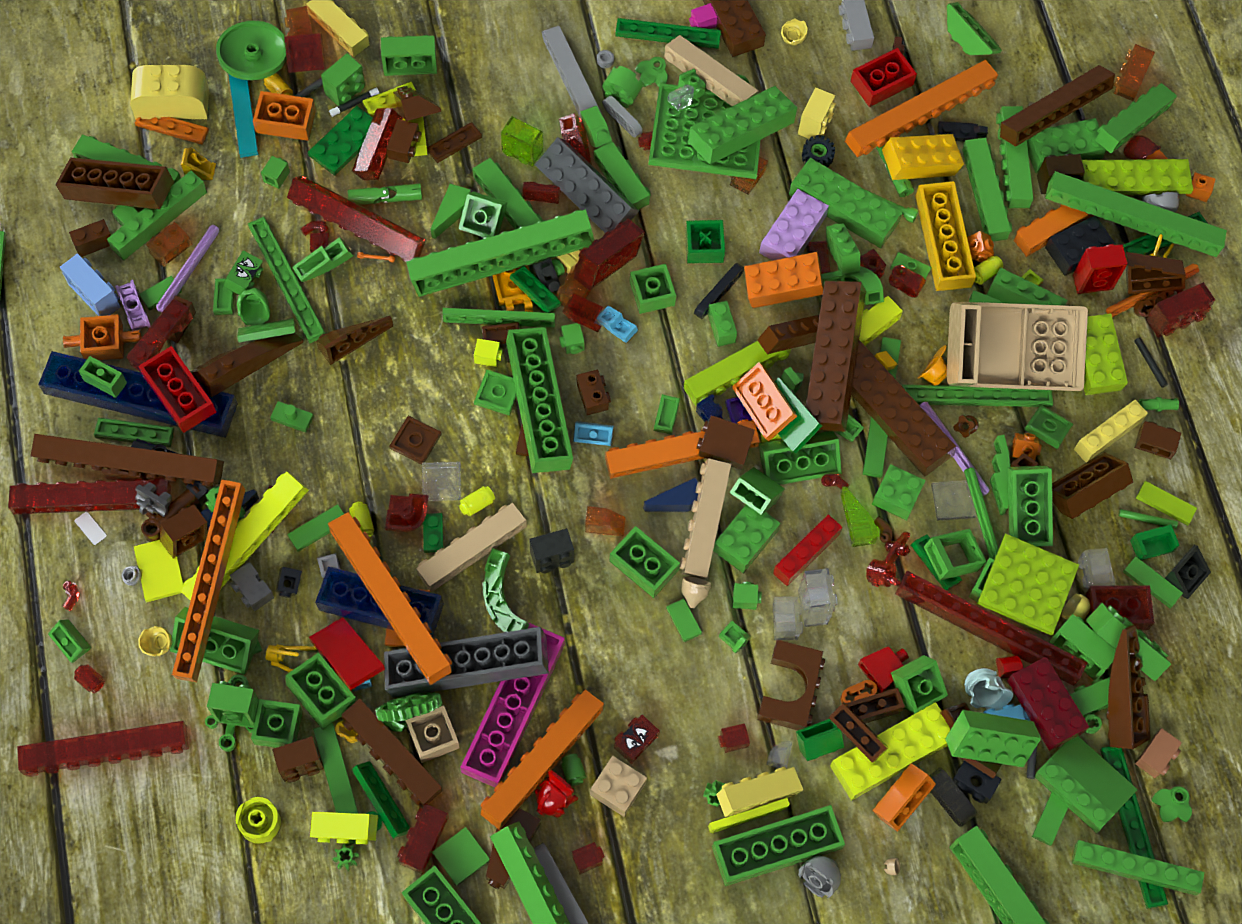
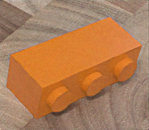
[872,763,936,832]

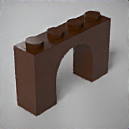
[757,640,825,730]

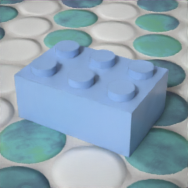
[60,253,120,316]

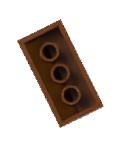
[1052,452,1133,519]

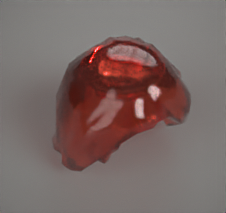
[1123,135,1161,160]

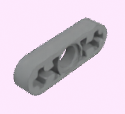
[602,96,643,137]

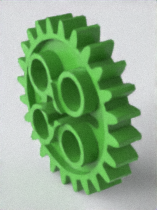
[375,692,442,722]

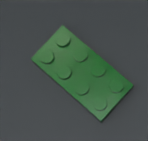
[308,106,383,176]

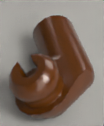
[873,516,893,543]

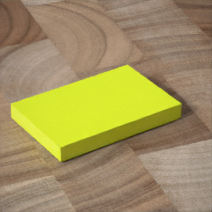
[134,540,184,603]

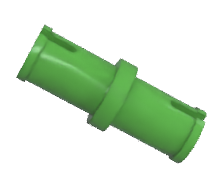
[1138,397,1179,412]

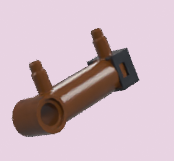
[141,479,209,542]

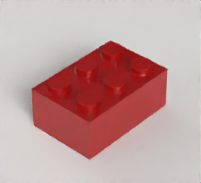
[850,48,917,107]
[1073,244,1128,294]

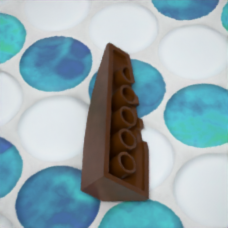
[190,332,303,397]
[1107,625,1151,750]

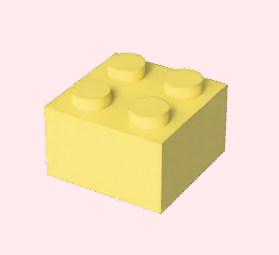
[798,87,836,139]

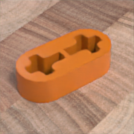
[840,680,877,703]

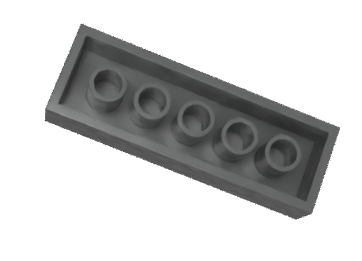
[535,137,639,238]

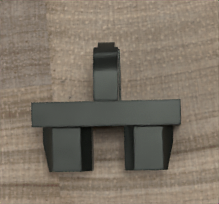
[533,257,562,293]

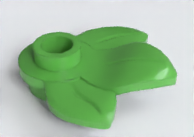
[635,57,668,87]
[1152,786,1192,822]

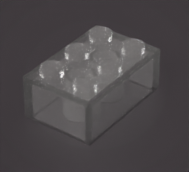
[798,568,838,627]

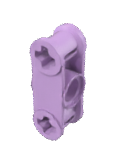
[115,280,151,331]

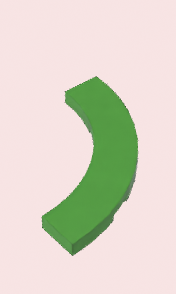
[483,548,530,632]

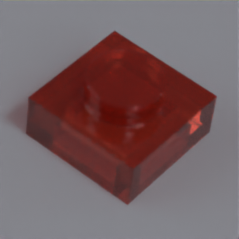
[310,233,329,253]

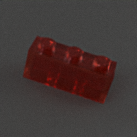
[397,804,449,875]

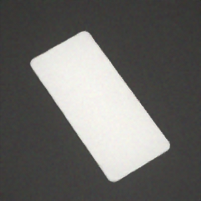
[74,512,107,545]

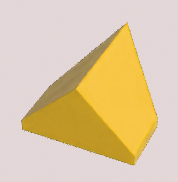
[181,147,216,180]

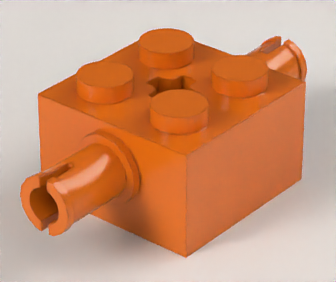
[63,315,142,361]

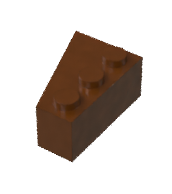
[1126,252,1186,294]

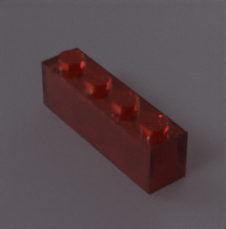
[352,108,403,180]

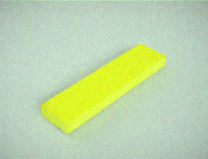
[708,798,790,833]

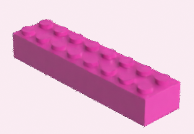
[460,623,565,787]

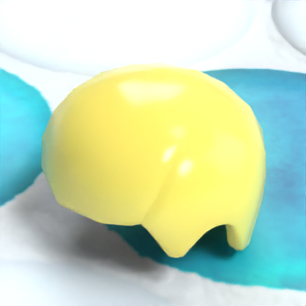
[781,18,808,45]
[1061,593,1091,620]
[138,626,172,657]

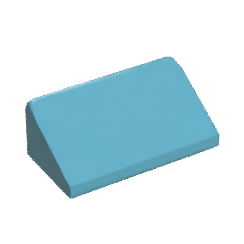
[573,421,614,446]

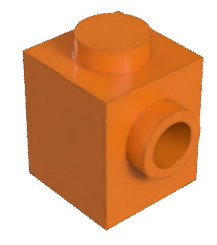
[1186,172,1215,202]

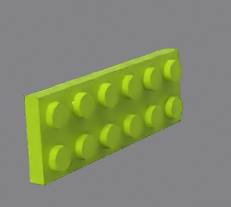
[1082,159,1193,195]

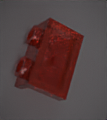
[523,182,561,204]

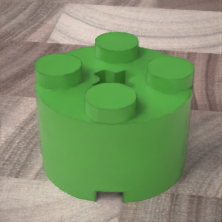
[602,66,644,108]

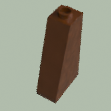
[486,808,541,890]

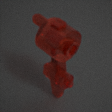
[866,531,910,587]

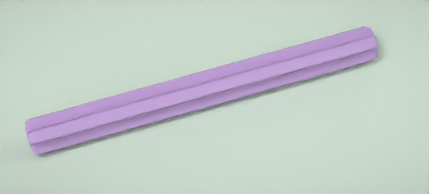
[156,225,219,313]
[919,402,990,496]

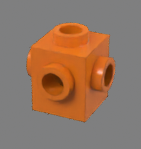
[967,231,994,262]
[1011,433,1042,460]

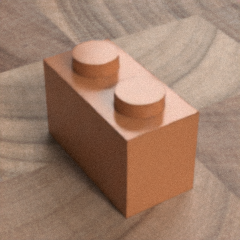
[1135,728,1182,778]

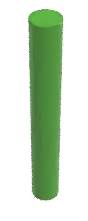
[1119,509,1178,529]

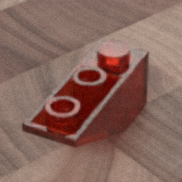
[559,113,592,165]

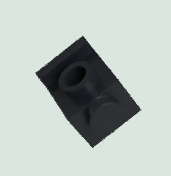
[275,567,302,598]

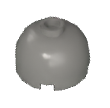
[1142,192,1179,213]
[799,855,841,898]

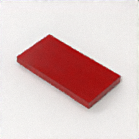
[309,617,385,690]

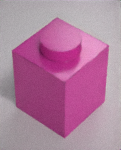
[689,3,717,29]

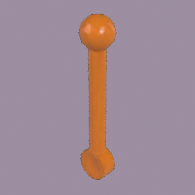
[357,252,395,263]

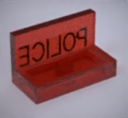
[562,293,603,332]

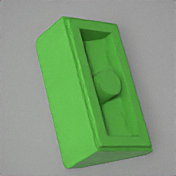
[48,619,91,663]

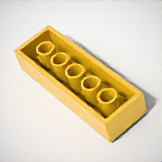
[915,181,976,291]

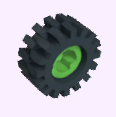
[802,135,835,168]

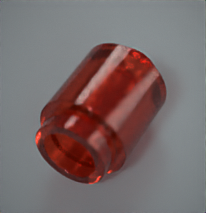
[638,131,653,151]
[74,664,105,694]

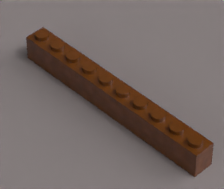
[30,434,224,487]

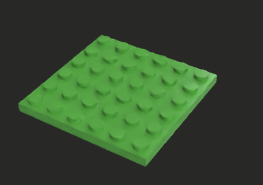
[648,83,761,179]

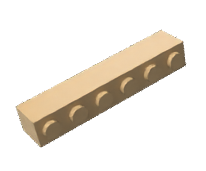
[664,35,759,106]
[680,459,731,579]
[416,503,527,592]

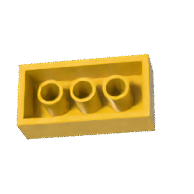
[882,134,964,180]

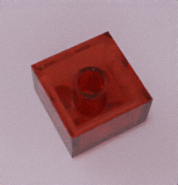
[284,33,326,73]

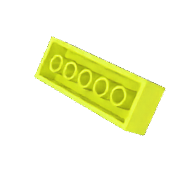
[830,702,951,801]

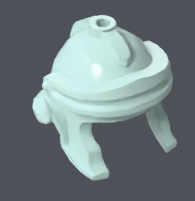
[964,668,1014,711]

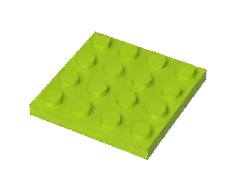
[977,533,1079,636]

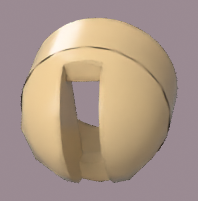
[884,858,900,875]

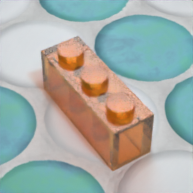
[1113,44,1155,101]

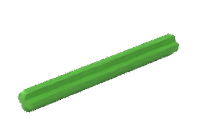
[964,468,998,559]

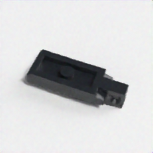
[938,121,988,142]

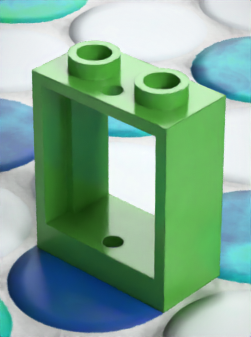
[924,529,986,580]

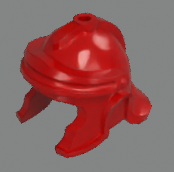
[535,770,578,818]

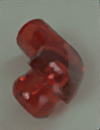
[300,220,329,236]
[821,474,850,492]
[62,581,80,611]

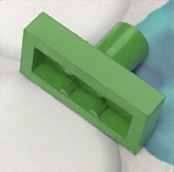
[270,401,314,433]

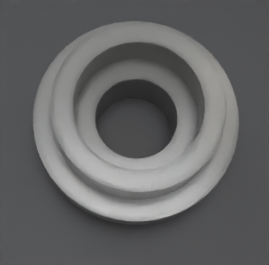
[122,566,141,586]

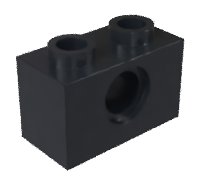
[951,760,1002,804]

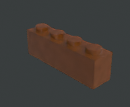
[757,315,820,354]

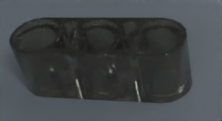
[929,768,978,827]

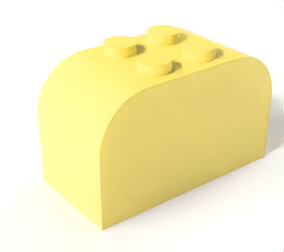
[130,65,209,120]

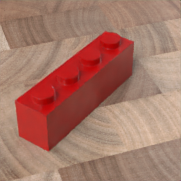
[773,514,843,586]

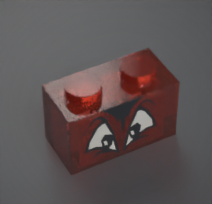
[614,715,660,765]

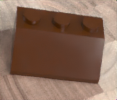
[393,86,441,121]

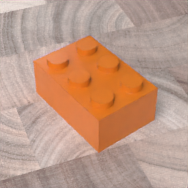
[253,91,316,141]

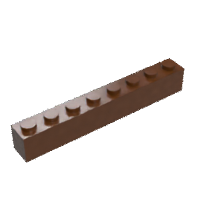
[1000,65,1115,147]

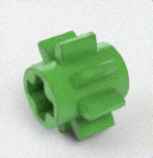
[703,780,725,807]
[332,844,359,871]

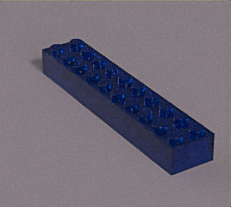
[38,351,238,438]

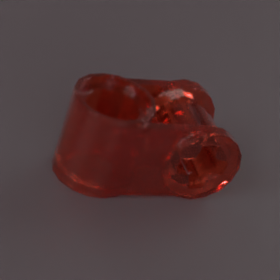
[888,265,926,298]

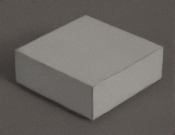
[317,553,341,578]

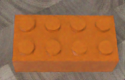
[744,252,824,308]

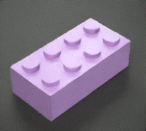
[759,189,829,261]

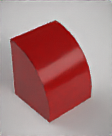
[995,656,1023,679]

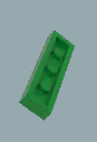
[352,761,411,839]

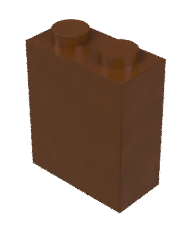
[696,415,755,470]

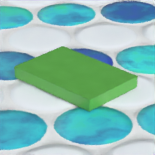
[237,318,296,343]

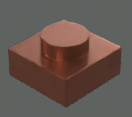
[892,37,904,54]

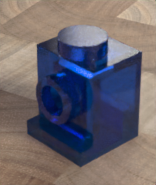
[696,394,723,423]

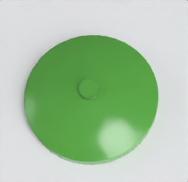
[216,21,288,80]

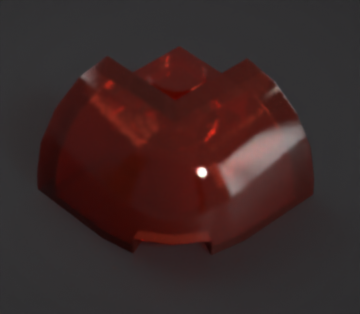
[385,493,429,532]

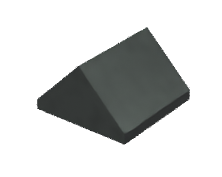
[1165,544,1211,599]

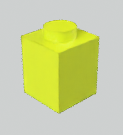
[474,339,503,367]

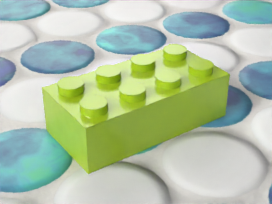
[1084,314,1128,395]

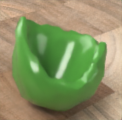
[237,288,270,326]

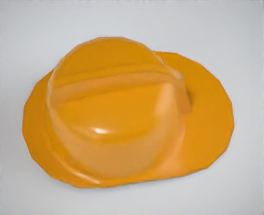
[917,345,947,386]

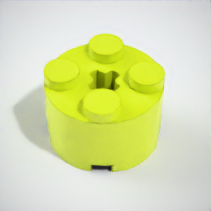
[235,797,281,843]

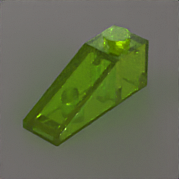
[840,486,879,547]

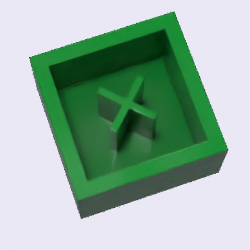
[685,220,725,264]

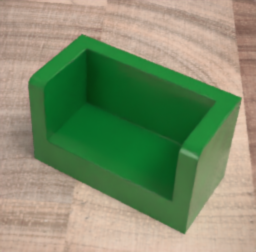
[1130,524,1180,561]

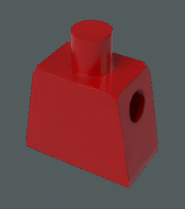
[858,646,909,693]

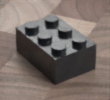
[1045,216,1116,276]

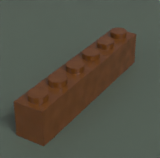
[341,699,442,808]

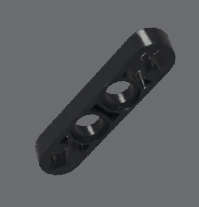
[694,263,744,319]

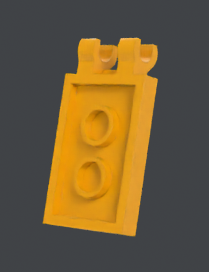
[492,265,533,312]

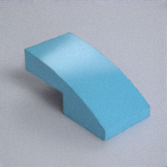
[596,306,638,343]

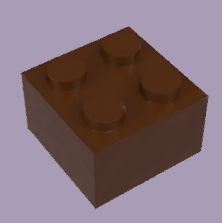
[160,505,207,559]
[272,736,324,783]

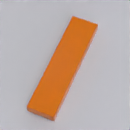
[135,117,209,145]

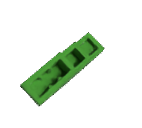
[989,435,1010,515]

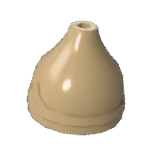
[682,576,711,608]

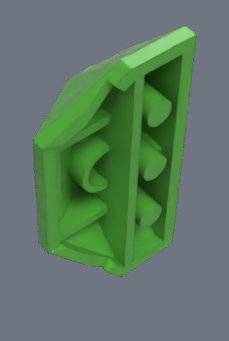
[947,2,1002,55]

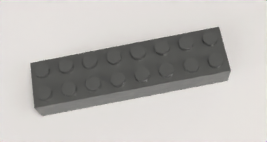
[384,627,549,698]

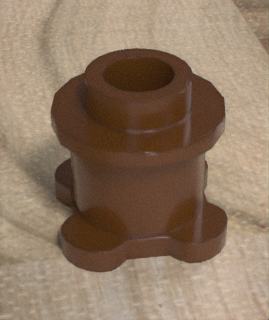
[953,415,978,438]

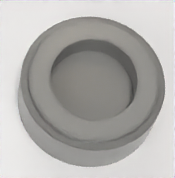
[597,50,614,68]

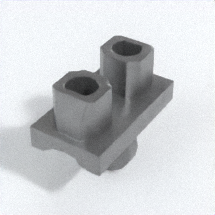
[135,482,172,517]

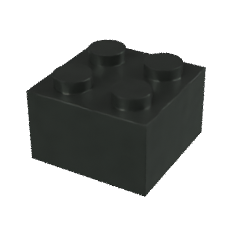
[529,528,574,573]

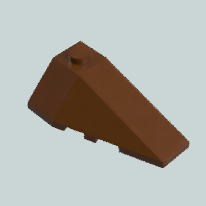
[316,315,393,365]

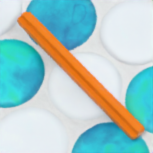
[1106,263,1200,318]

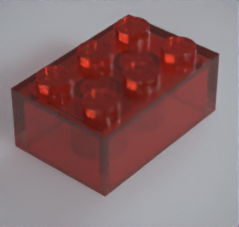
[1146,282,1215,338]
[1085,585,1155,630]

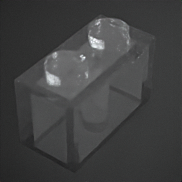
[1078,548,1116,593]
[772,597,803,640]

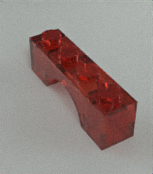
[126,299,193,372]

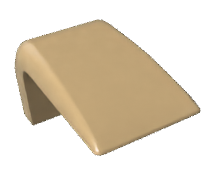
[947,302,1088,391]

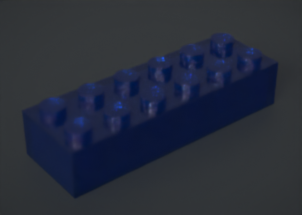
[315,566,444,638]

